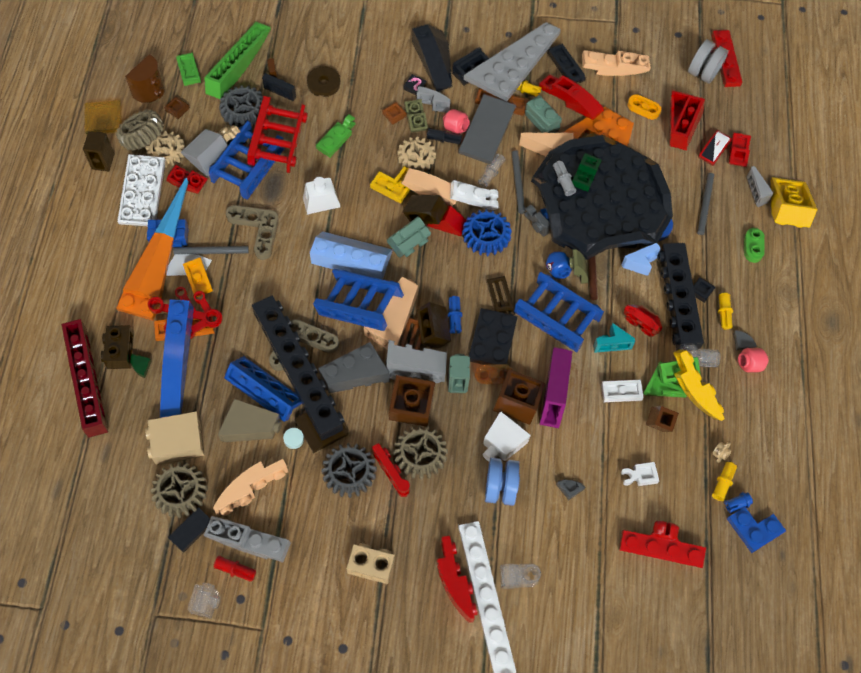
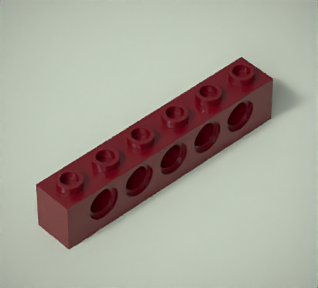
[61,319,108,438]

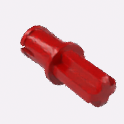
[213,555,257,582]

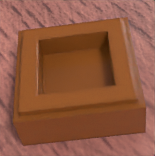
[382,102,406,125]

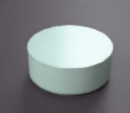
[283,428,304,449]

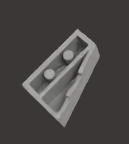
[387,340,447,383]

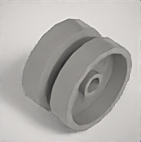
[688,39,729,84]

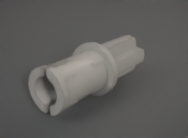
[553,160,576,196]

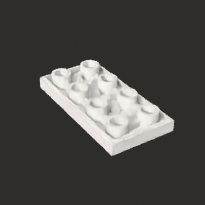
[117,154,166,227]

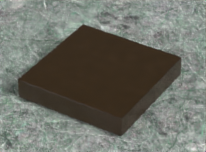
[294,412,348,454]

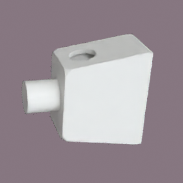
[303,177,340,214]
[482,412,531,461]

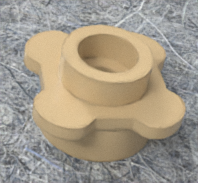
[713,442,731,463]

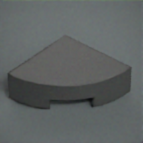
[733,331,757,351]
[556,479,585,500]

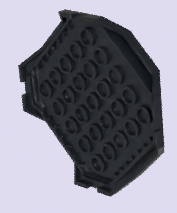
[531,135,673,260]

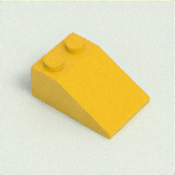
[770,177,817,228]

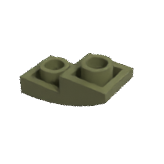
[404,99,428,132]
[569,249,588,284]

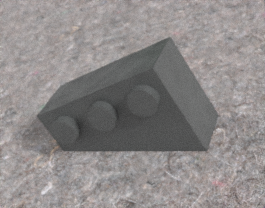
[318,342,390,393]

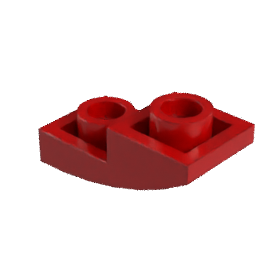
[166,165,208,194]

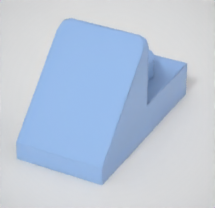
[622,243,661,275]

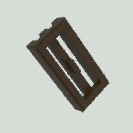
[486,276,514,313]

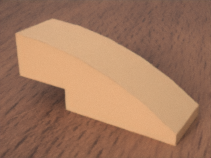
[401,168,456,206]

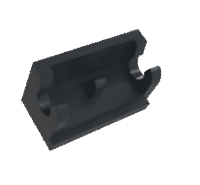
[452,47,489,85]

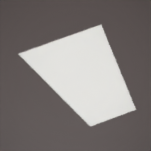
[166,254,212,276]

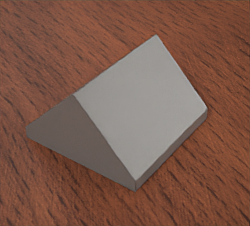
[181,129,228,178]

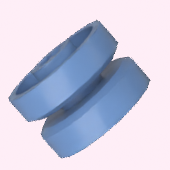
[485,457,520,506]

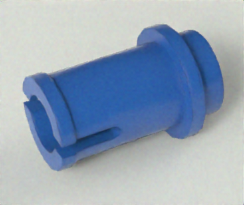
[724,492,753,513]

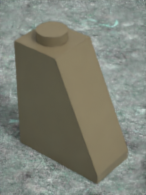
[218,399,282,442]

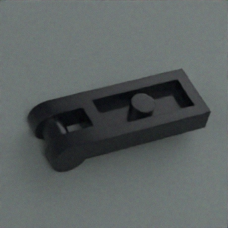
[547,43,586,83]

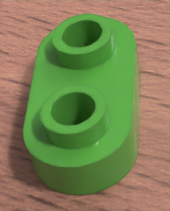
[744,228,765,263]

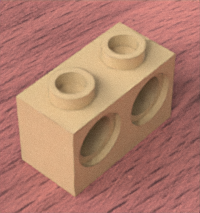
[347,543,395,584]

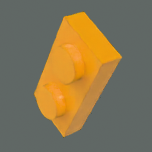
[183,257,213,297]

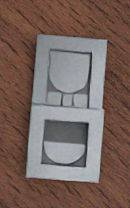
[417,86,451,113]

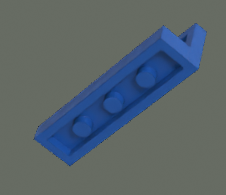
[224,356,302,422]

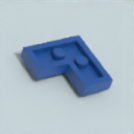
[727,507,786,553]

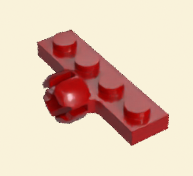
[619,520,706,568]

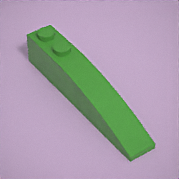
[205,22,271,99]

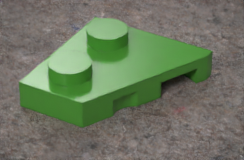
[643,362,687,398]

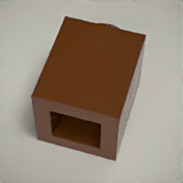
[646,406,679,432]

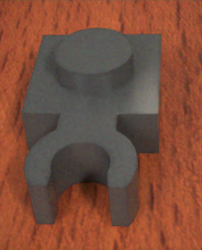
[524,205,550,237]

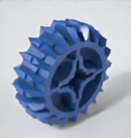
[462,209,512,257]

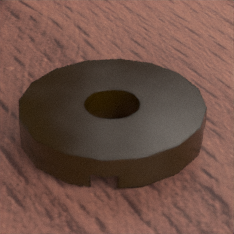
[307,66,341,97]

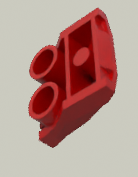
[624,304,662,337]

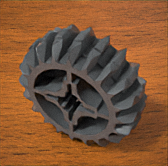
[219,85,263,128]
[322,443,377,498]

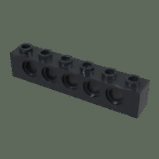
[658,243,704,351]

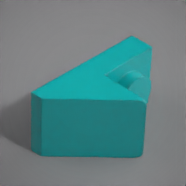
[593,323,635,353]

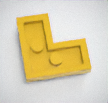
[370,167,411,204]

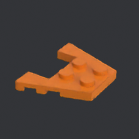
[564,107,634,147]

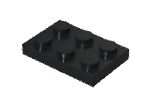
[469,308,518,370]

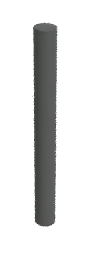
[512,151,525,214]
[697,173,715,235]
[173,246,249,255]

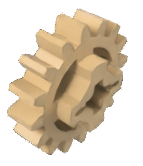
[145,131,185,167]
[398,137,436,172]

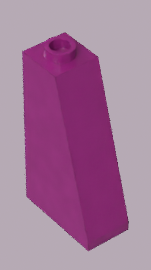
[540,347,573,428]

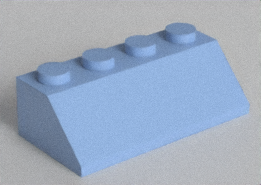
[310,231,392,280]

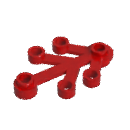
[148,287,223,339]

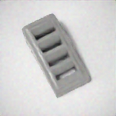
[746,166,773,207]

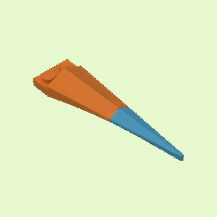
[116,178,188,321]

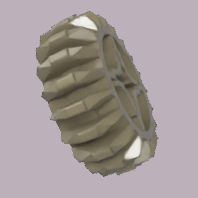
[116,109,164,151]
[393,425,448,480]
[151,462,208,518]

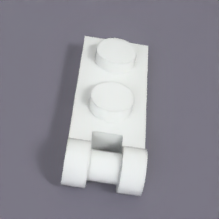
[450,180,499,210]

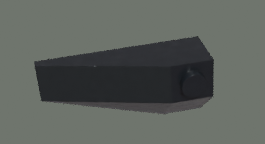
[412,24,452,92]

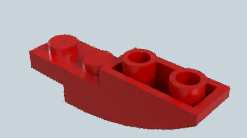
[539,75,604,120]
[437,536,477,623]

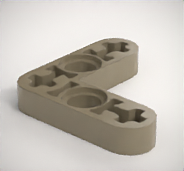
[226,205,279,260]
[269,320,339,371]

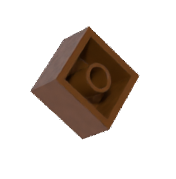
[389,375,435,427]

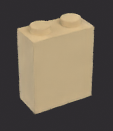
[145,412,204,465]

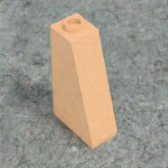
[364,277,418,350]

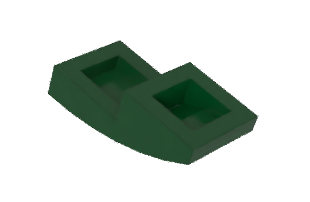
[572,153,602,192]

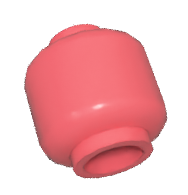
[443,109,470,134]
[738,348,769,373]

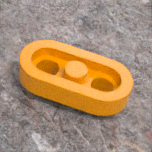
[628,95,661,120]

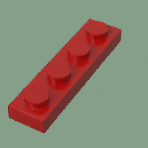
[712,30,743,87]

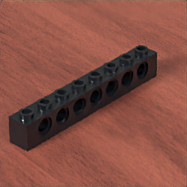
[252,295,345,441]

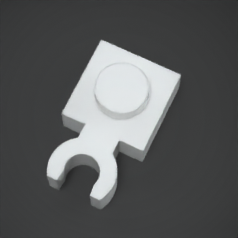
[621,462,659,486]

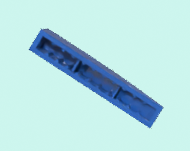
[160,300,194,418]

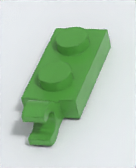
[316,114,355,158]

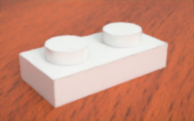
[601,380,644,402]

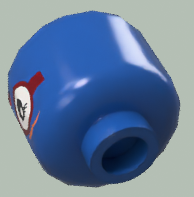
[546,252,573,279]

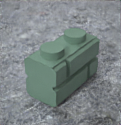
[525,96,562,133]
[387,217,431,258]
[448,354,470,393]

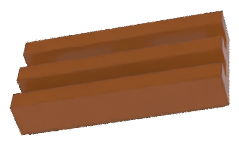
[400,318,422,350]

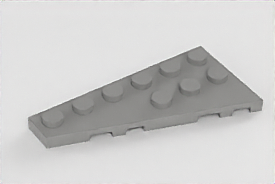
[464,22,561,102]

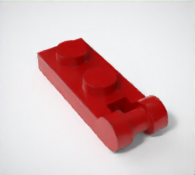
[372,443,410,497]

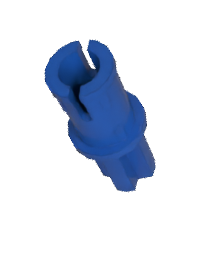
[448,296,463,334]

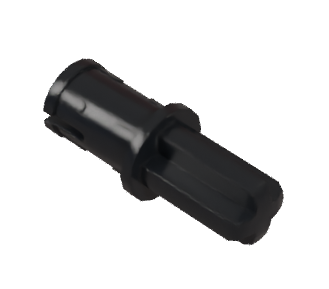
[427,128,462,144]

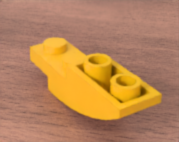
[673,349,725,421]

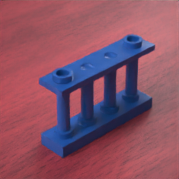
[209,121,285,200]
[313,269,404,331]
[514,272,604,352]

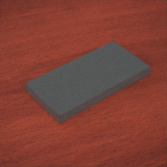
[459,94,516,165]

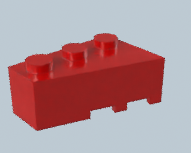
[670,90,705,151]

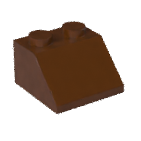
[493,369,545,425]

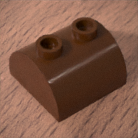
[125,54,164,103]

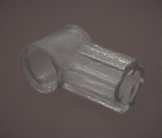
[680,345,721,367]

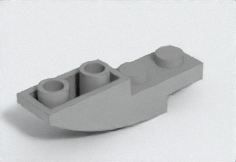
[204,516,291,562]

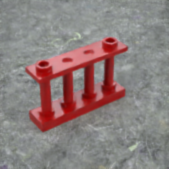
[247,96,308,173]

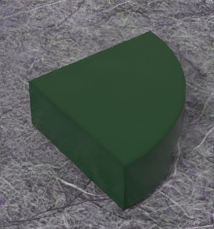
[131,354,152,378]

